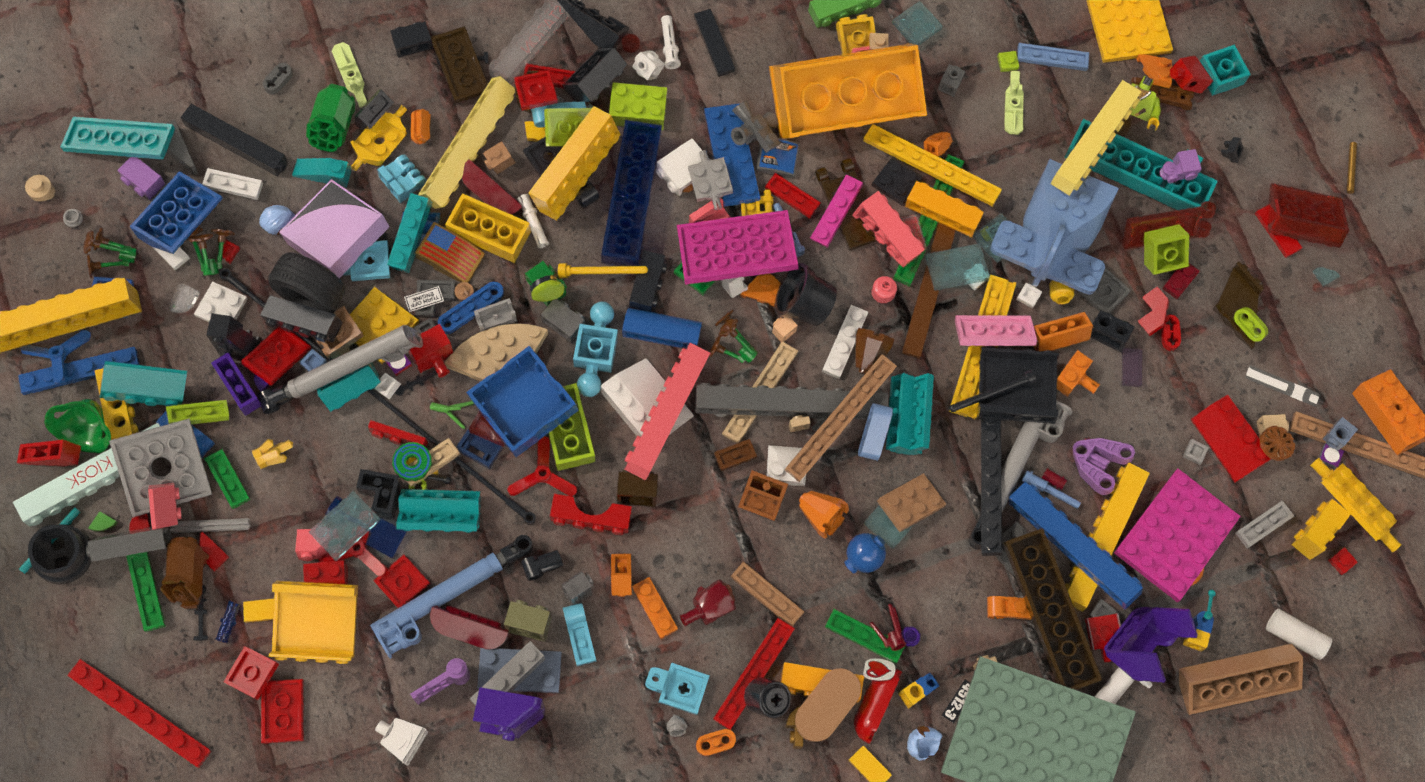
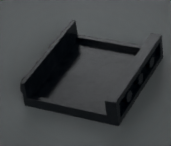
[978,346,1059,424]

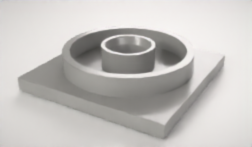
[109,418,212,517]

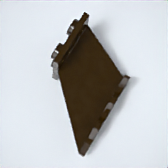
[1213,261,1264,350]

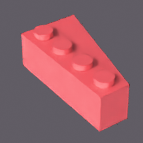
[853,191,925,267]

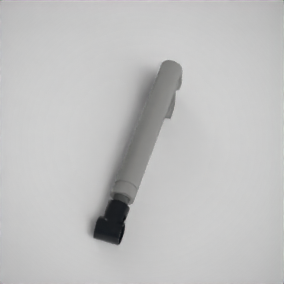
[258,325,423,414]
[968,400,1073,549]

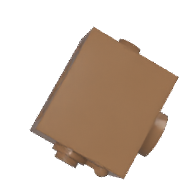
[483,141,516,174]

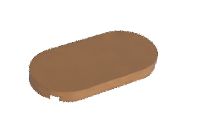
[795,668,861,742]

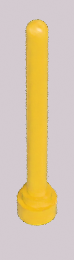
[558,263,648,278]

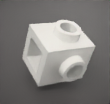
[632,51,665,80]

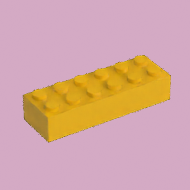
[529,106,620,221]

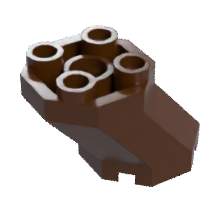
[161,537,209,609]

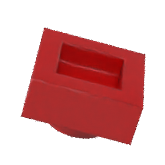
[1328,547,1358,575]

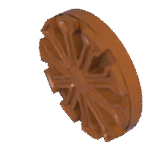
[1260,426,1295,461]

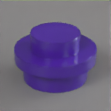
[902,627,920,647]

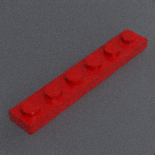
[713,618,795,730]

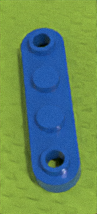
[438,282,504,334]

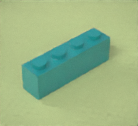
[387,193,433,273]

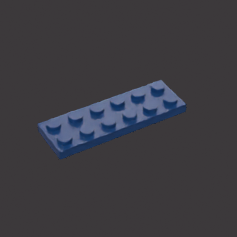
[704,103,760,207]

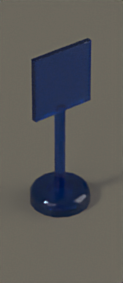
[324,496,407,558]

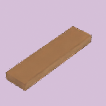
[730,561,804,627]

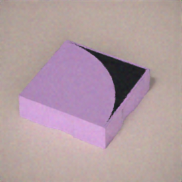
[279,179,390,278]

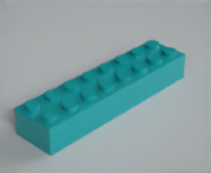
[1064,119,1218,220]

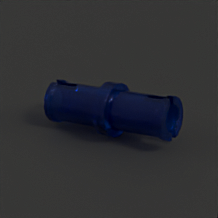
[215,601,241,644]

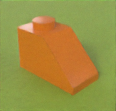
[611,554,632,597]

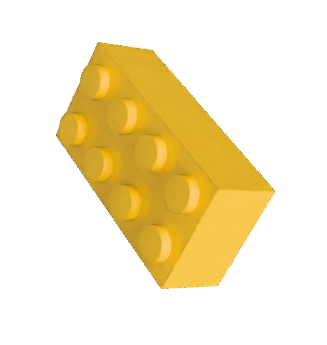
[445,193,531,263]

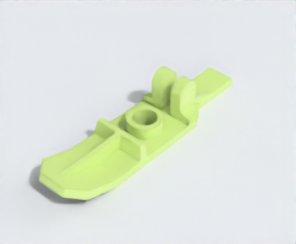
[332,42,367,108]
[1004,70,1024,135]

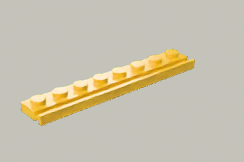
[949,275,1016,420]

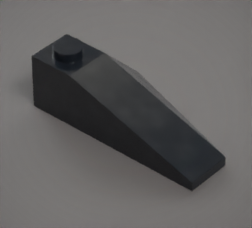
[557,0,630,49]

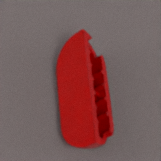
[854,668,902,744]

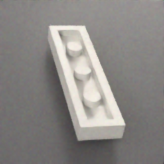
[822,305,868,379]

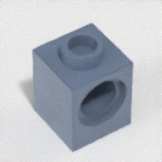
[1322,417,1358,451]

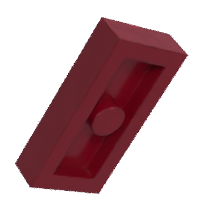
[1162,263,1200,300]

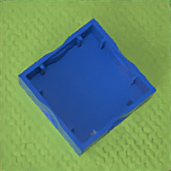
[466,346,579,457]

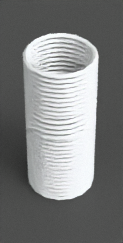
[1266,609,1332,660]

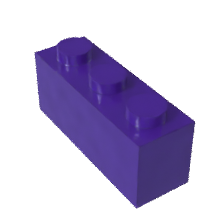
[211,353,261,416]

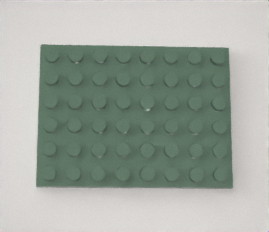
[941,656,1136,782]

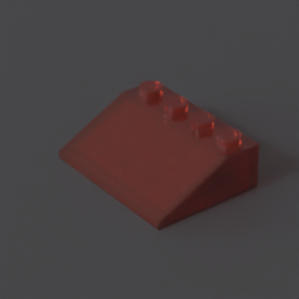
[1267,183,1349,248]

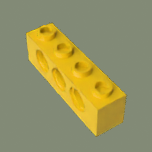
[95,368,139,440]

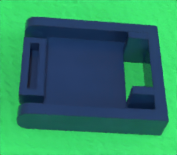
[456,412,506,470]

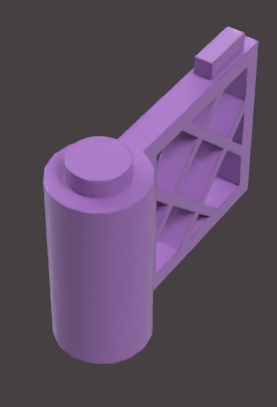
[411,658,470,705]

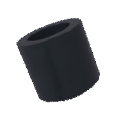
[744,677,791,718]

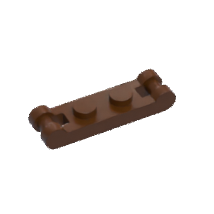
[1130,77,1195,110]

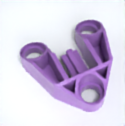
[1073,438,1135,495]

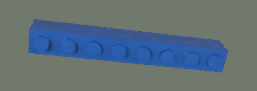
[1009,481,1143,610]

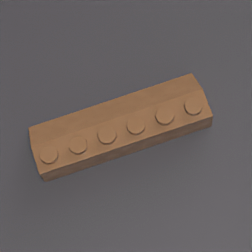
[1179,644,1303,715]

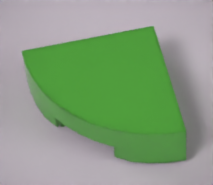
[88,512,118,532]

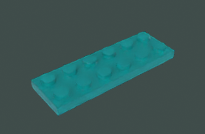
[60,117,176,160]

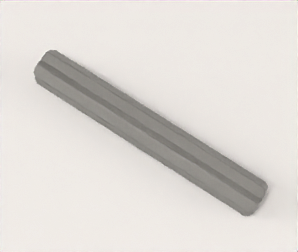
[170,518,251,533]

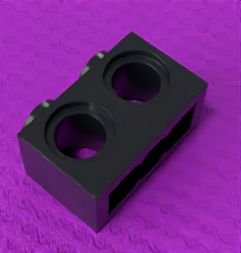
[1090,310,1135,353]

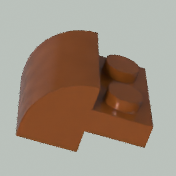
[738,470,788,521]

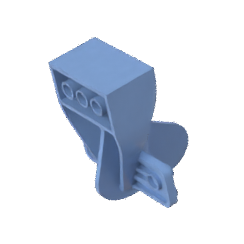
[990,159,1119,295]

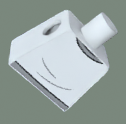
[375,718,428,766]

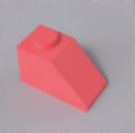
[295,528,340,561]

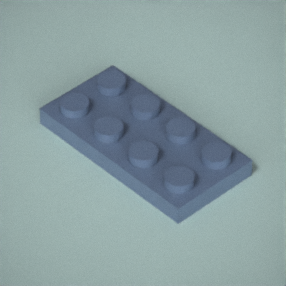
[477,648,562,693]

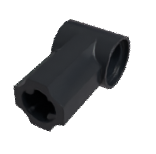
[521,550,564,581]

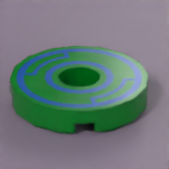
[392,442,432,481]

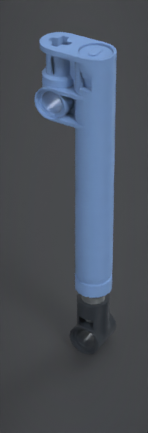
[370,535,533,659]

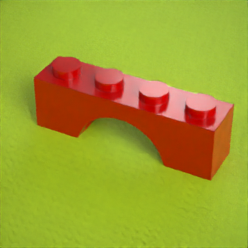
[550,494,632,535]

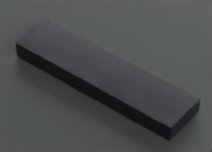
[694,8,735,77]

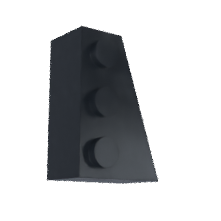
[206,313,262,358]

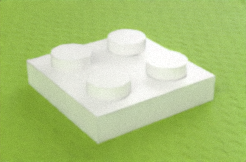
[194,282,248,322]

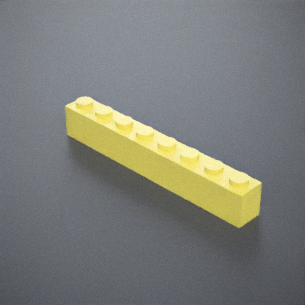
[418,76,515,209]
[1050,80,1141,196]

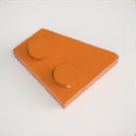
[1136,54,1172,88]
[740,273,781,307]

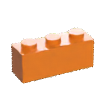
[1033,312,1093,352]

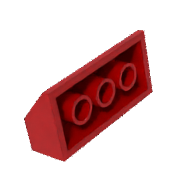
[1191,395,1271,482]

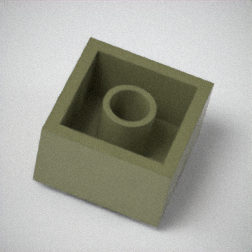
[504,600,552,642]

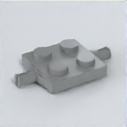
[688,150,733,210]

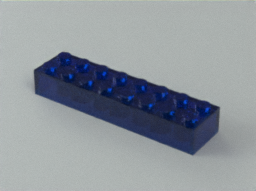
[601,120,662,266]

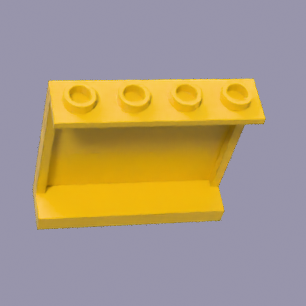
[269,581,358,664]

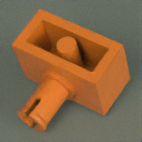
[1057,350,1100,397]

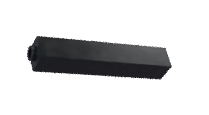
[180,103,288,177]

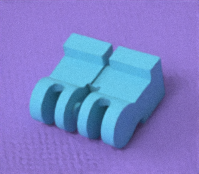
[377,154,427,203]

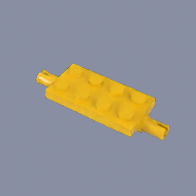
[1310,457,1402,552]

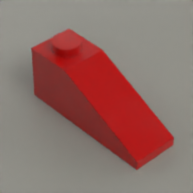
[17,440,81,467]

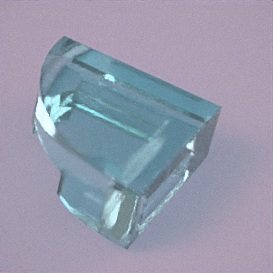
[1313,267,1340,286]

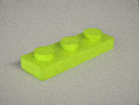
[166,400,229,424]

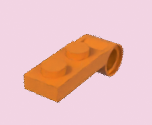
[987,596,1032,620]

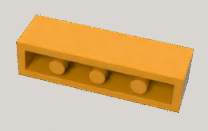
[905,181,984,237]
[780,662,864,703]

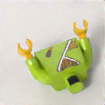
[1130,76,1161,131]

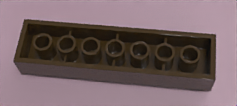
[1003,528,1102,690]

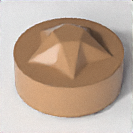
[455,282,474,302]

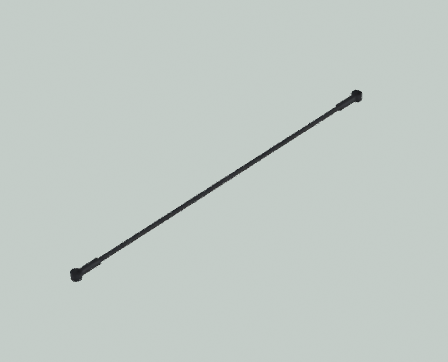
[219,268,536,525]

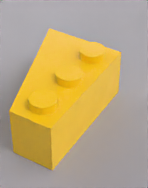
[1292,499,1351,560]

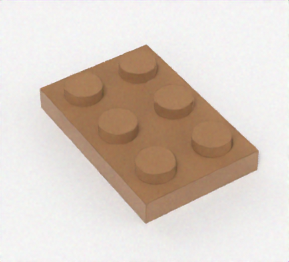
[877,473,946,532]

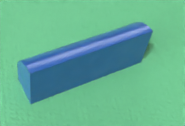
[622,308,702,349]

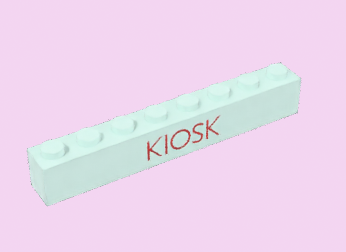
[13,423,160,527]

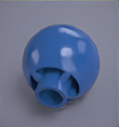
[844,533,886,573]

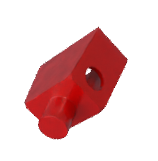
[1170,56,1213,93]

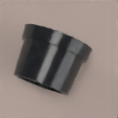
[775,263,837,326]
[28,524,91,584]

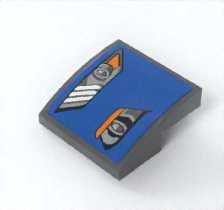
[756,138,800,179]

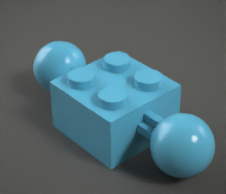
[573,301,618,397]

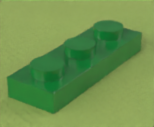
[205,449,250,509]

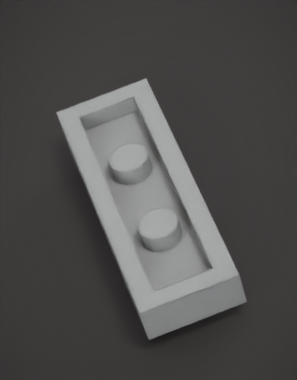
[1235,501,1294,549]

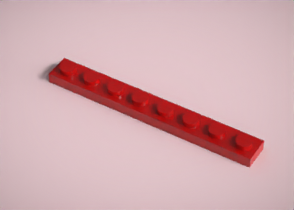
[67,659,211,768]

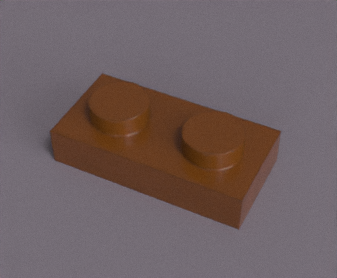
[714,439,757,471]

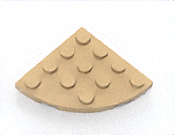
[445,324,548,382]

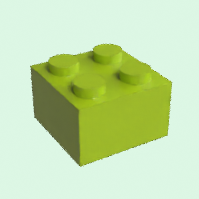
[1144,224,1189,275]

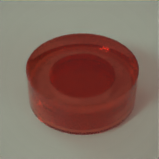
[622,34,640,53]

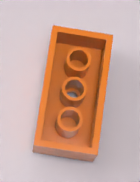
[1352,369,1425,455]

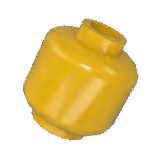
[1049,280,1075,305]

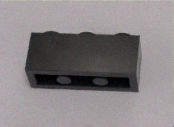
[629,250,668,312]

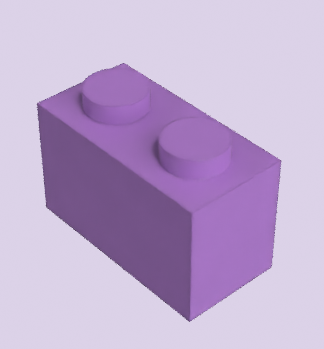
[117,157,165,200]

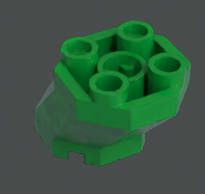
[306,84,355,152]

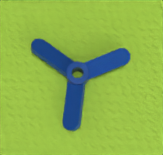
[21,330,91,385]

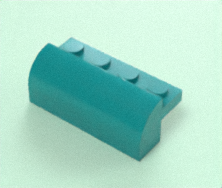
[886,373,934,455]
[396,489,481,533]

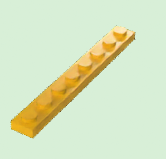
[863,124,1002,207]

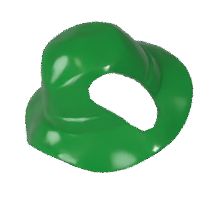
[44,399,111,453]

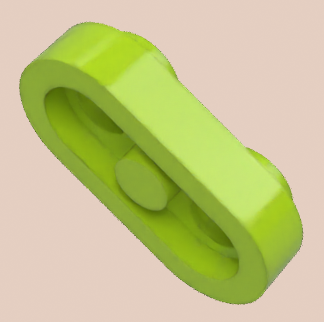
[1234,307,1268,342]

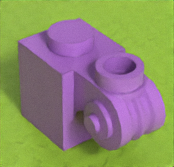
[1160,149,1201,183]

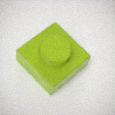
[997,51,1019,72]

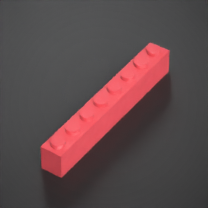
[624,343,710,480]

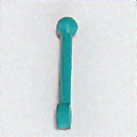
[1204,589,1216,620]

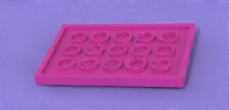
[677,210,798,285]
[1114,468,1241,603]

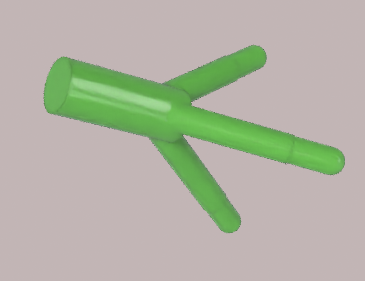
[430,401,474,429]

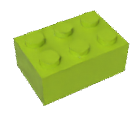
[609,83,667,130]

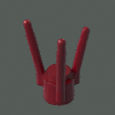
[870,604,906,651]

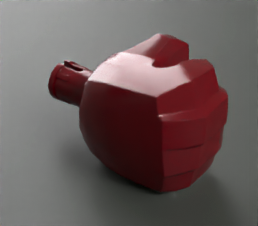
[680,579,736,627]

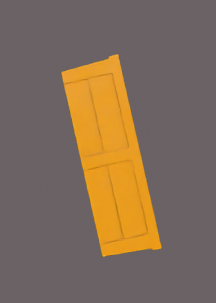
[769,43,927,139]

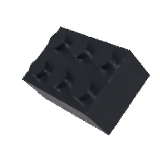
[562,48,627,102]

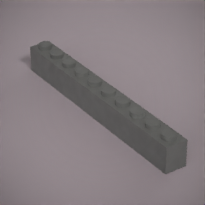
[695,383,888,420]

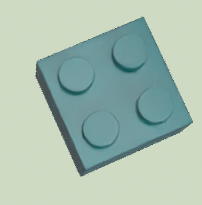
[1200,44,1251,96]

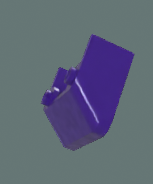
[1104,607,1198,683]
[473,687,546,741]

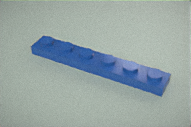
[18,347,140,395]

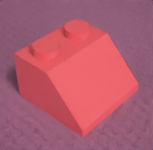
[148,483,182,530]

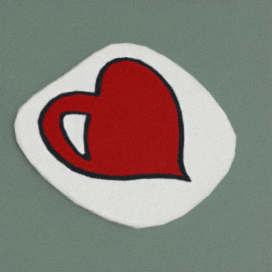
[863,658,895,681]

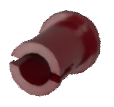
[1041,468,1067,490]

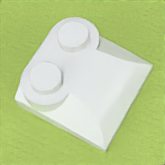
[767,445,806,486]

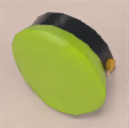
[530,274,565,302]

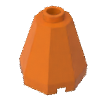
[799,491,849,539]

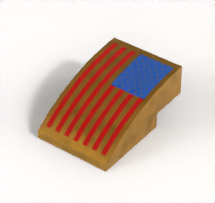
[415,222,485,283]

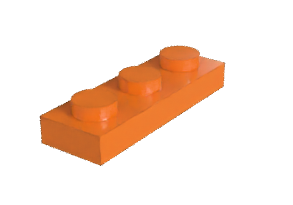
[632,577,678,640]

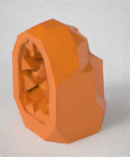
[924,132,952,157]

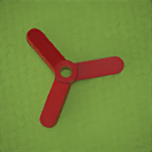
[507,436,577,496]
[319,511,387,576]

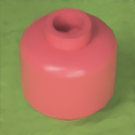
[871,276,897,303]

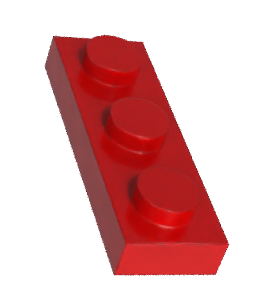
[368,420,428,447]

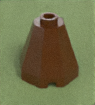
[855,328,895,375]

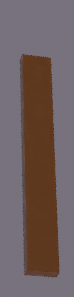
[901,222,956,359]

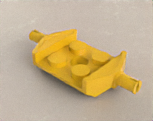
[350,105,407,171]

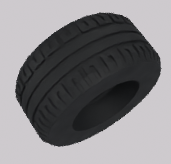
[268,252,345,313]

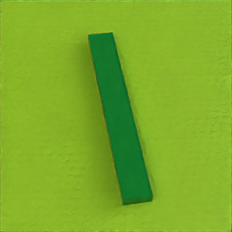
[893,154,965,287]

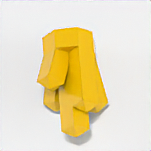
[252,439,293,469]

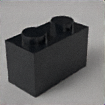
[390,21,433,58]

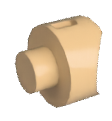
[25,175,55,201]

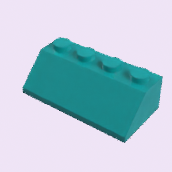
[99,361,187,406]

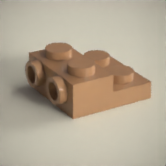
[314,306,364,359]

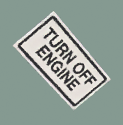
[404,286,444,312]

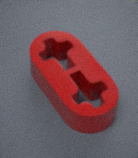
[1161,315,1181,351]

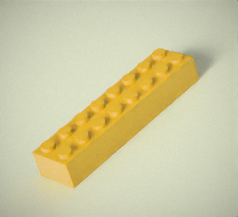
[0,278,142,353]

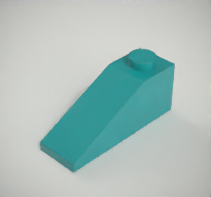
[292,158,352,188]

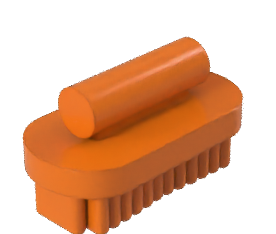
[411,109,431,145]

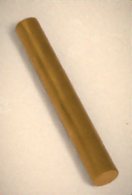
[1347,142,1357,194]

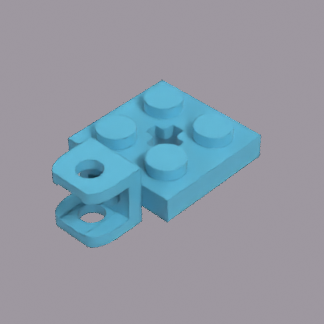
[342,240,390,281]
[645,663,710,715]

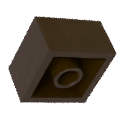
[617,470,658,507]

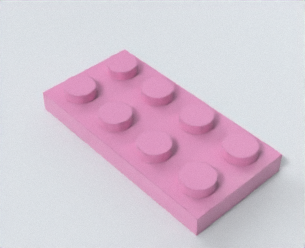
[955,315,1037,346]

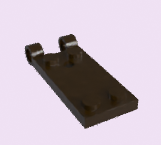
[815,158,877,251]

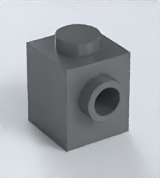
[938,64,965,97]

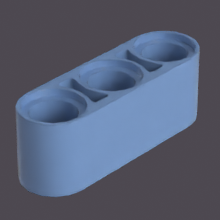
[858,403,893,461]

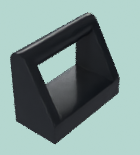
[355,89,394,129]

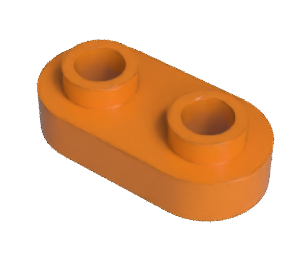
[696,729,736,756]

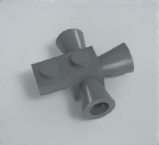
[731,100,781,153]

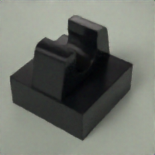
[1221,137,1244,163]

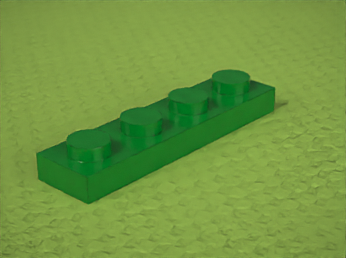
[126,552,166,632]
[824,609,904,664]

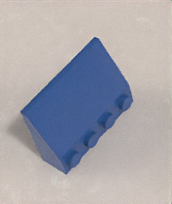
[130,171,223,254]

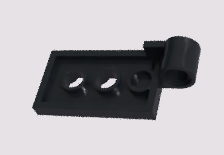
[523,136,600,208]

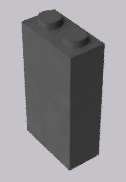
[86,526,172,562]

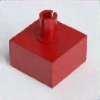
[409,324,454,378]

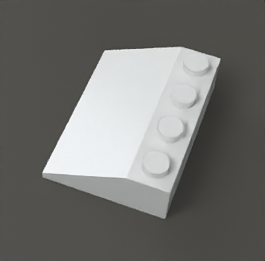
[601,358,694,436]

